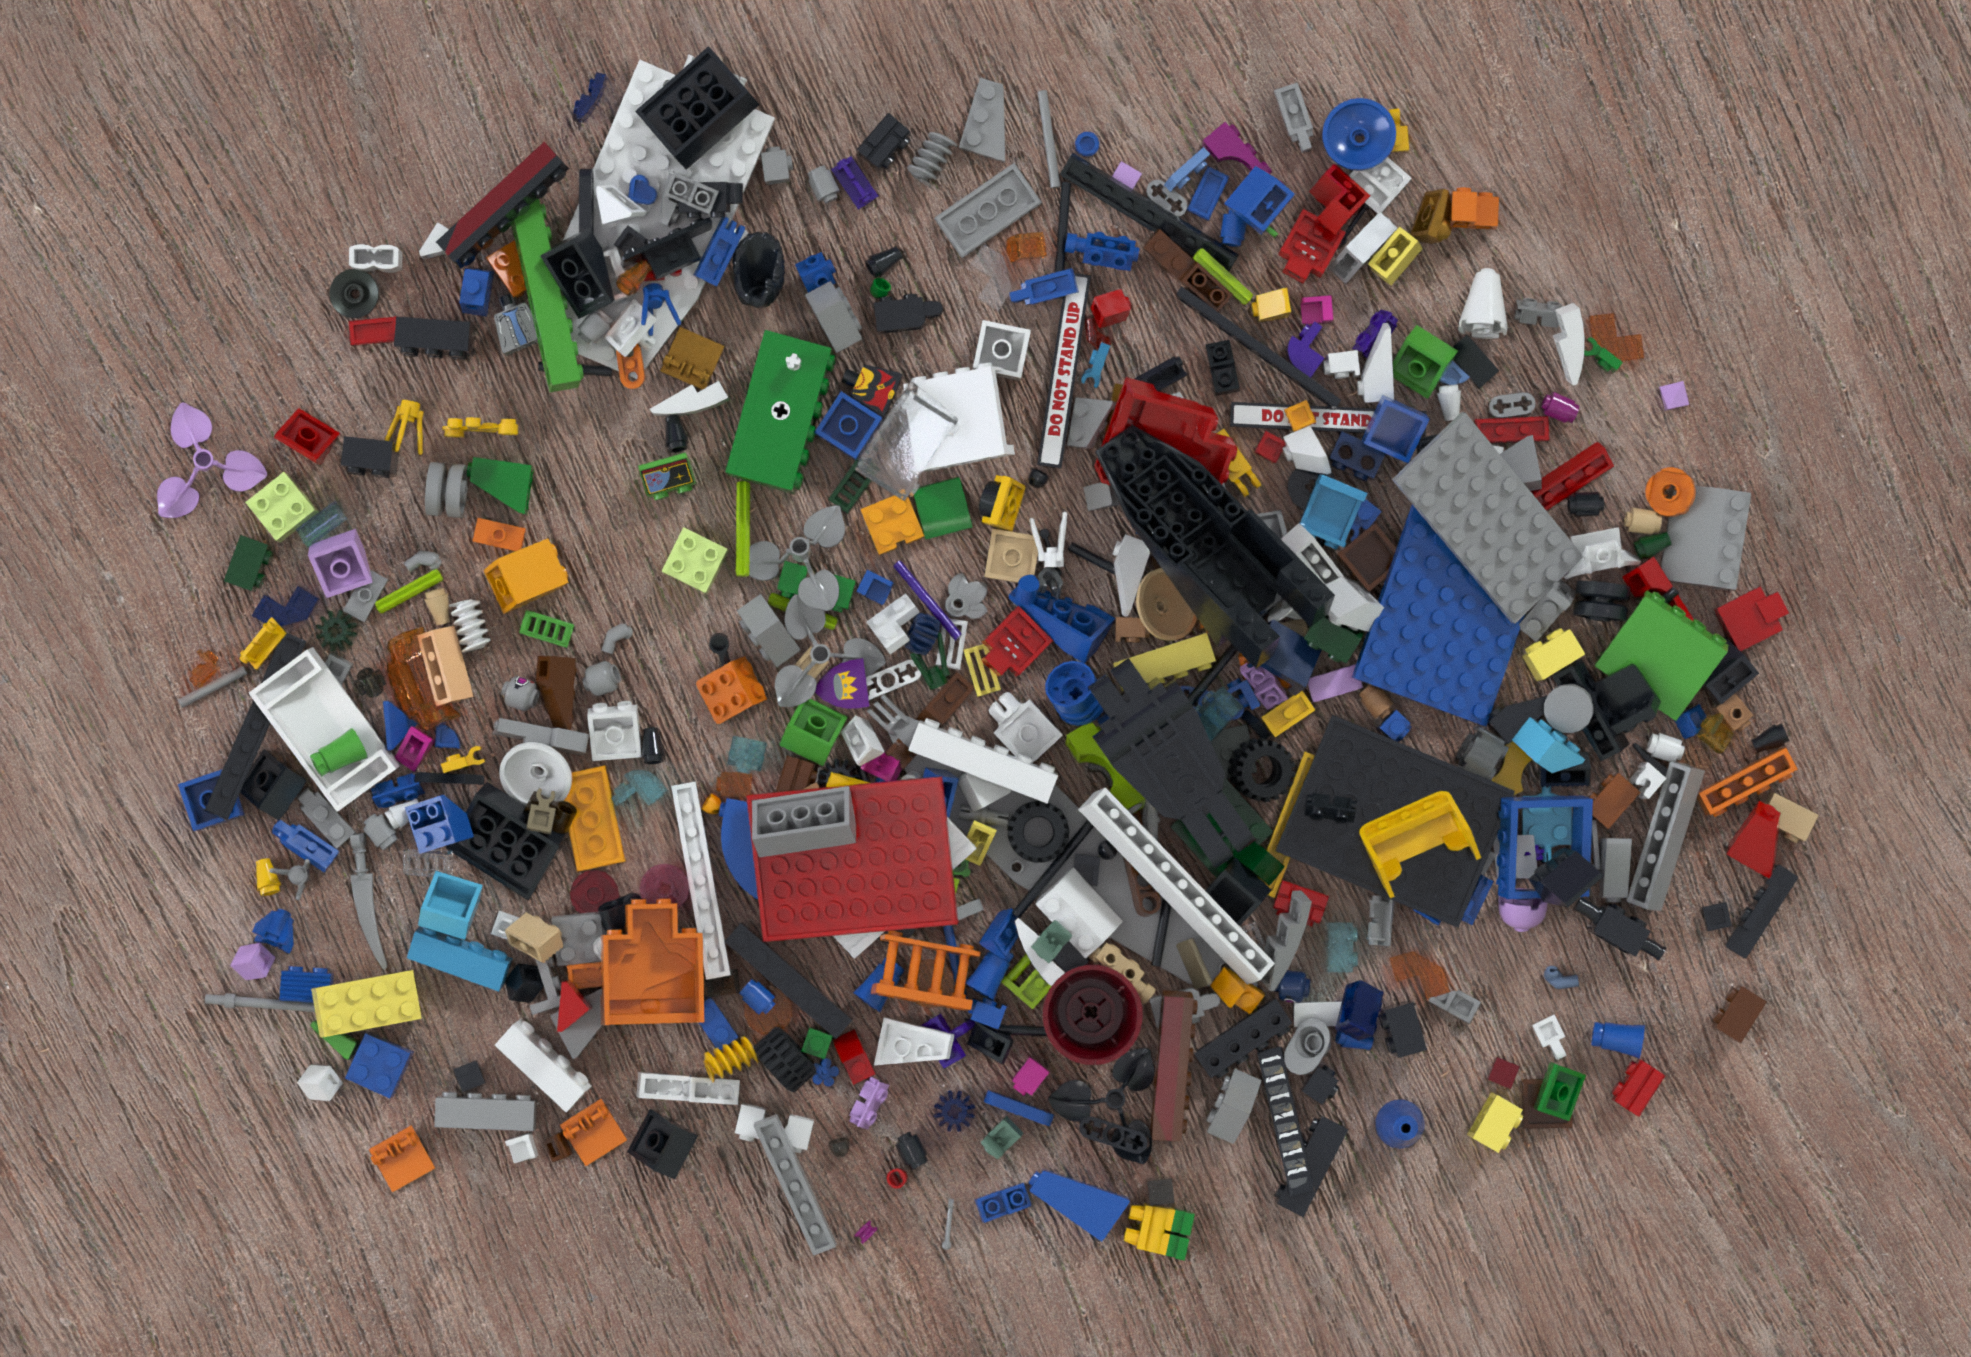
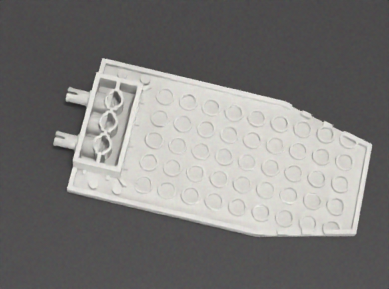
[560,54,775,379]

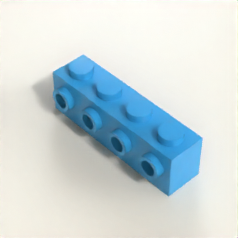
[407,926,513,992]

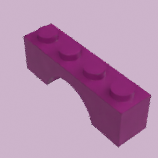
[1202,122,1283,183]

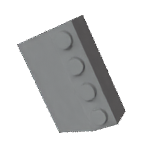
[1661,485,1751,592]

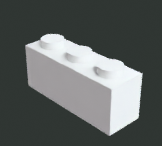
[1281,523,1345,585]

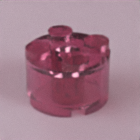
[639,864,690,910]

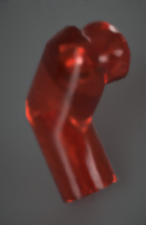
[1085,318,1112,350]

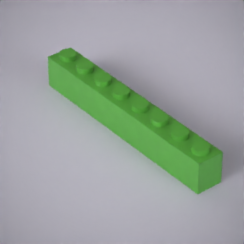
[511,199,584,392]

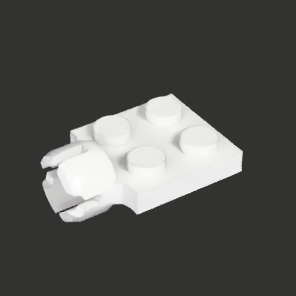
[988,692,1063,763]

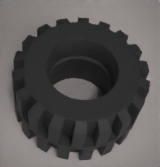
[1228,738,1296,802]
[1008,801,1070,863]
[754,1026,817,1092]

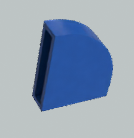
[719,798,758,899]

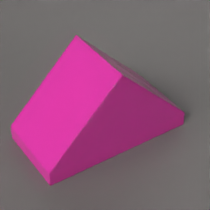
[395,726,435,772]

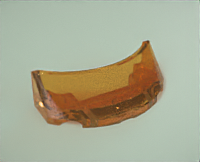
[386,627,461,731]

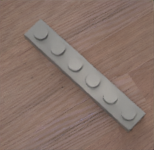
[754,1114,837,1256]

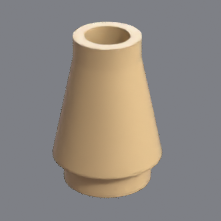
[424,588,451,625]

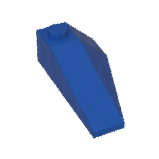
[1008,587,1116,664]

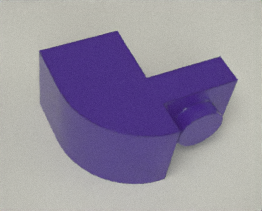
[1286,321,1324,378]

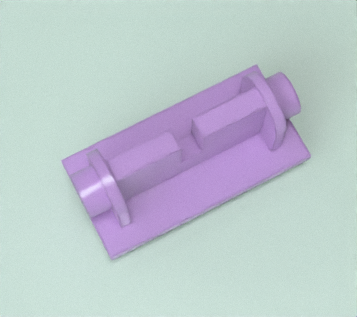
[849,1077,890,1129]

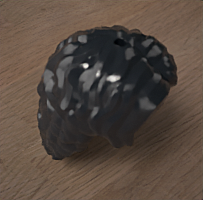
[732,232,785,308]

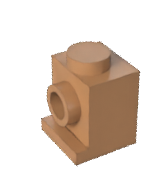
[1115,617,1150,643]

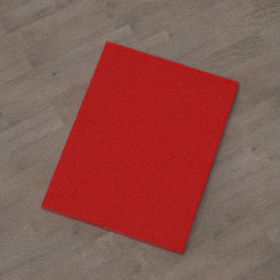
[746,776,959,942]

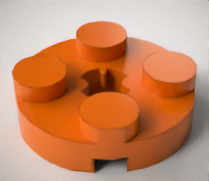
[1645,467,1696,517]

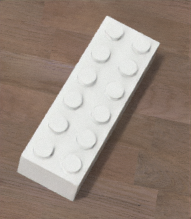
[909,718,1058,803]

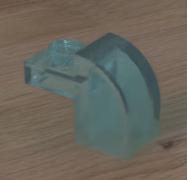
[611,770,669,806]

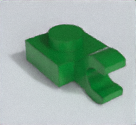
[1584,337,1623,373]

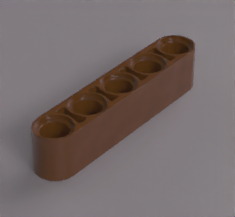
[1123,810,1161,917]

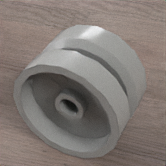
[425,462,468,518]

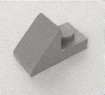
[1083,482,1120,511]

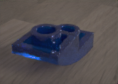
[573,72,608,123]

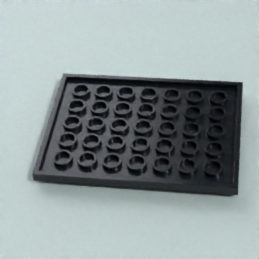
[1275,715,1515,928]

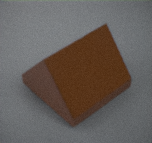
[543,1131,573,1163]

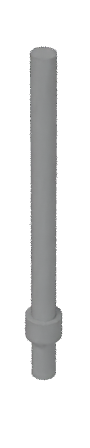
[205,993,315,1012]

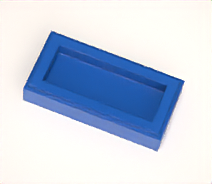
[1186,166,1230,221]

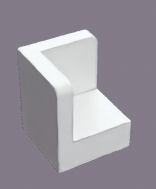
[297,1065,343,1101]
[505,1132,539,1163]

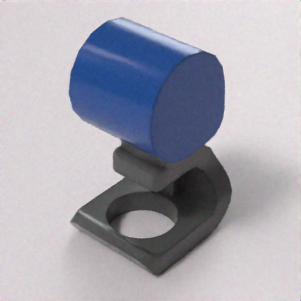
[1015,567,1063,605]

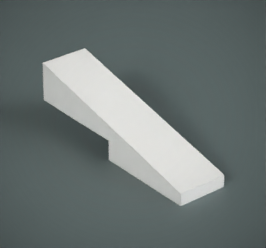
[636,1072,740,1105]

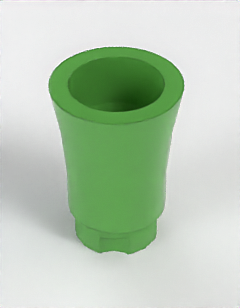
[310,728,368,777]

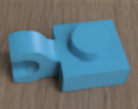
[1081,342,1111,388]

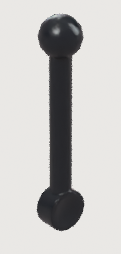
[1340,203,1371,245]
[1040,529,1062,577]

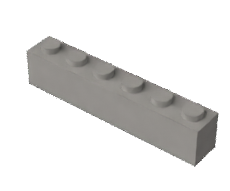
[1626,761,1705,911]

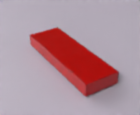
[1474,416,1549,444]

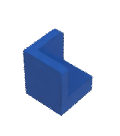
[856,570,894,605]

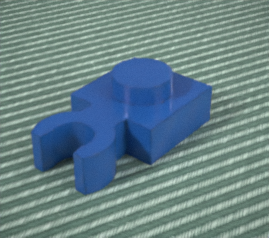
[1350,499,1382,542]

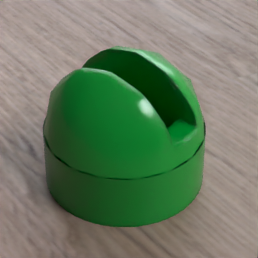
[870,278,891,299]

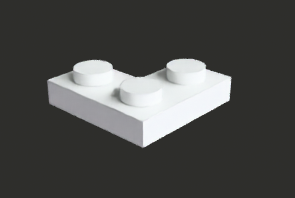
[866,593,920,654]

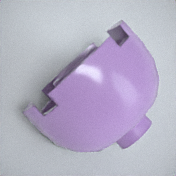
[1498,888,1547,932]

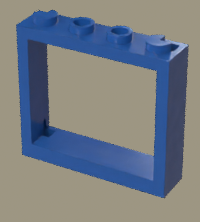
[1496,795,1593,899]

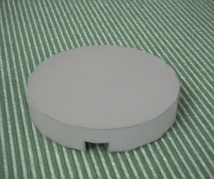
[1544,684,1594,733]

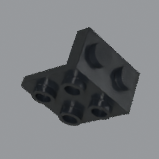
[1594,664,1661,735]

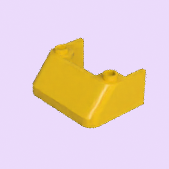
[1359,791,1481,898]

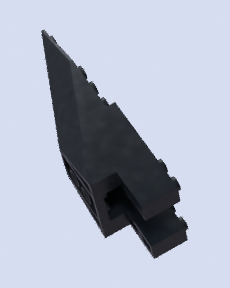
[1095,425,1335,669]

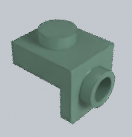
[1031,920,1072,963]
[981,1116,1024,1160]

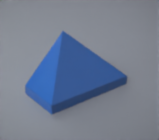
[383,701,418,751]

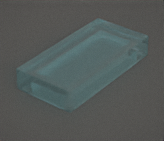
[296,501,347,547]

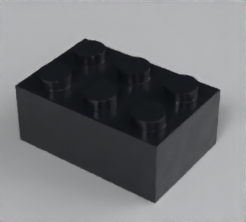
[394,317,476,360]

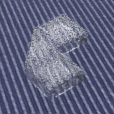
[971,244,1012,312]

